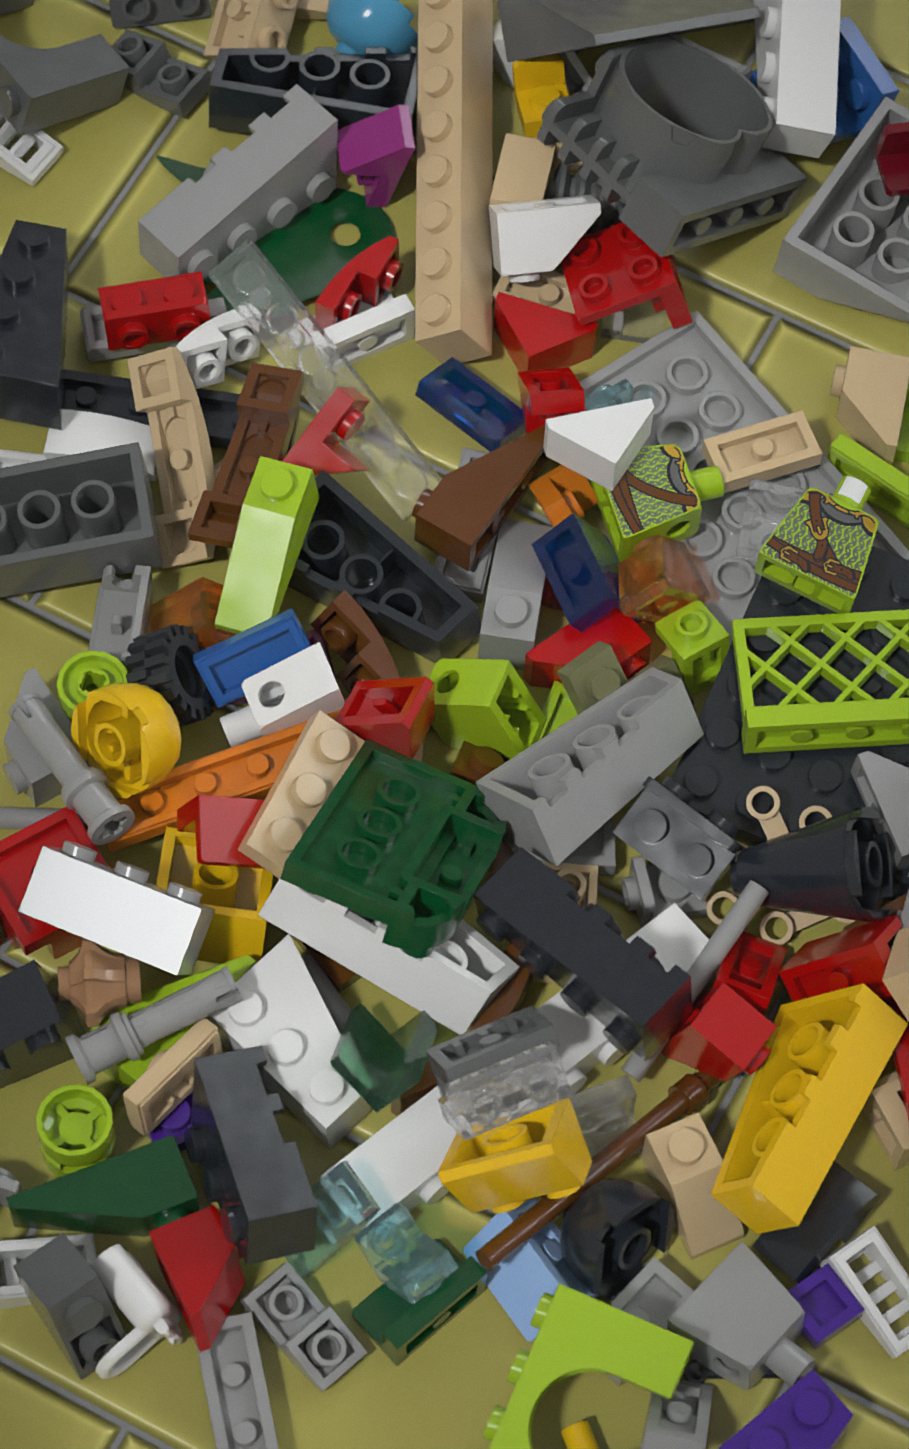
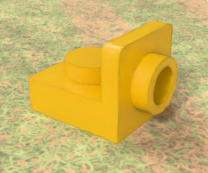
[512,54,569,138]

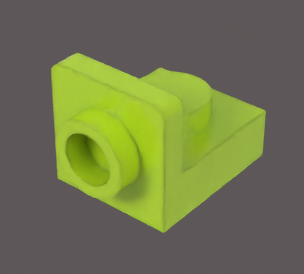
[655,600,730,695]

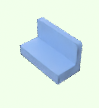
[463,1198,601,1342]

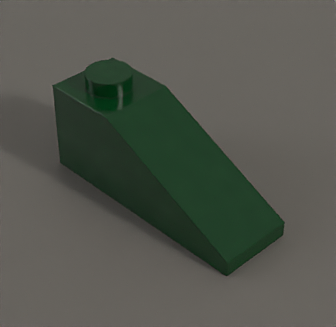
[6,1135,200,1237]

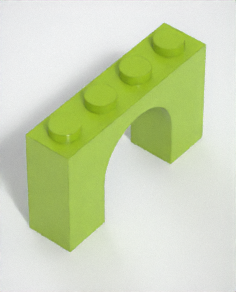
[482,1283,695,1449]

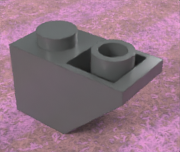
[13,1233,126,1380]

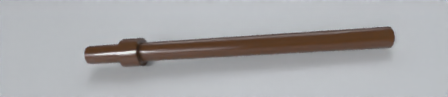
[476,1071,723,1270]

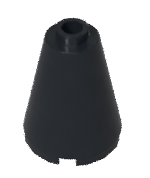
[730,807,894,922]

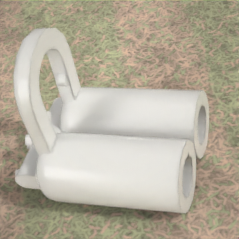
[90,1244,183,1379]

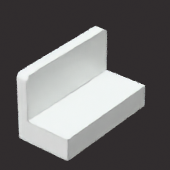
[295,290,415,378]

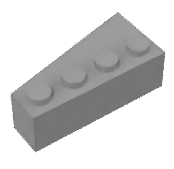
[138,84,338,279]

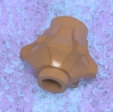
[58,938,142,1027]

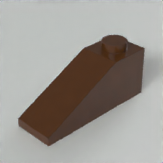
[412,425,551,572]

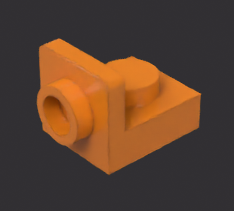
[528,464,598,550]

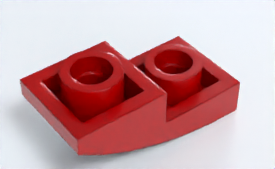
[315,236,404,331]

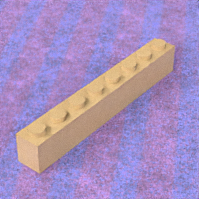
[415,0,493,367]

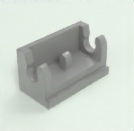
[88,565,153,674]

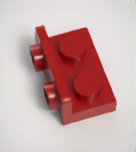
[98,271,211,351]

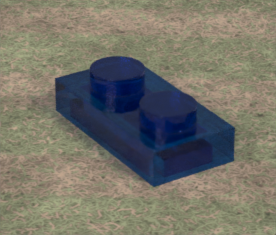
[415,357,525,452]

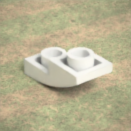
[176,303,263,390]
[43,409,157,481]

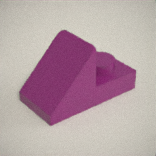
[337,105,415,208]

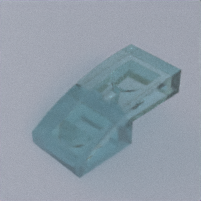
[285,1161,381,1278]

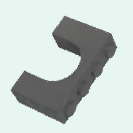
[0,0,130,136]

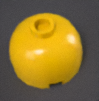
[71,682,182,799]

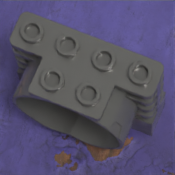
[537,34,808,257]

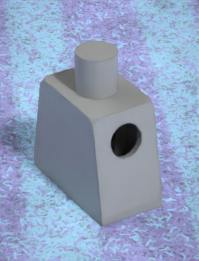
[667,1241,816,1390]

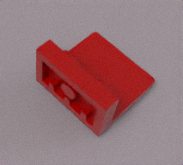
[561,222,693,329]

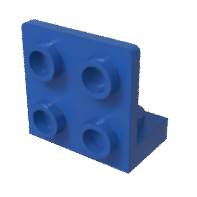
[750,17,899,144]

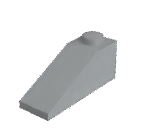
[478,520,554,671]

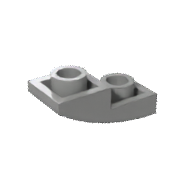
[239,1261,368,1392]

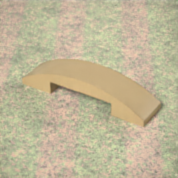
[127,347,215,569]

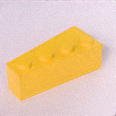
[711,983,908,1234]

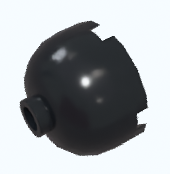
[560,1178,675,1300]

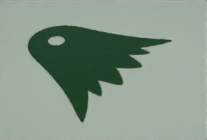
[156,156,394,319]

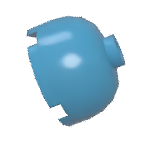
[326,0,418,54]

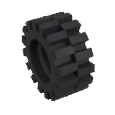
[125,624,216,727]

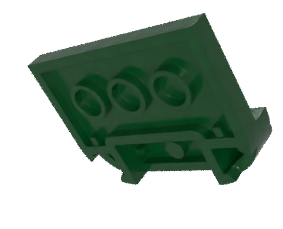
[280,739,506,958]

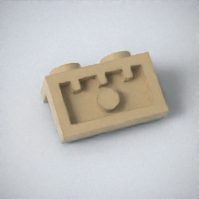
[204,0,299,62]

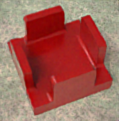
[0,807,109,959]

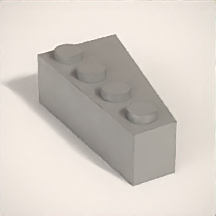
[476,667,704,866]

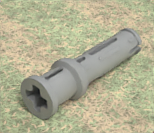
[9,693,135,845]
[65,966,243,1085]

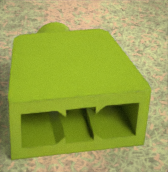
[429,658,547,760]

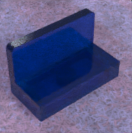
[531,513,645,632]

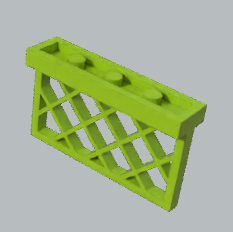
[731,609,909,754]

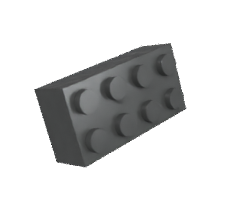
[0,442,163,598]

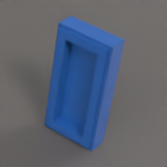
[193,608,312,708]

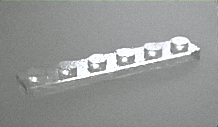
[208,240,442,520]

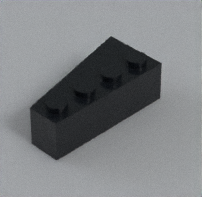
[0,220,69,430]
[474,847,693,1062]

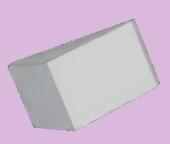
[543,398,654,491]

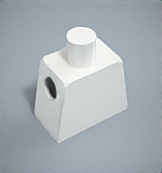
[219,642,345,747]

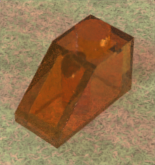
[618,535,712,622]

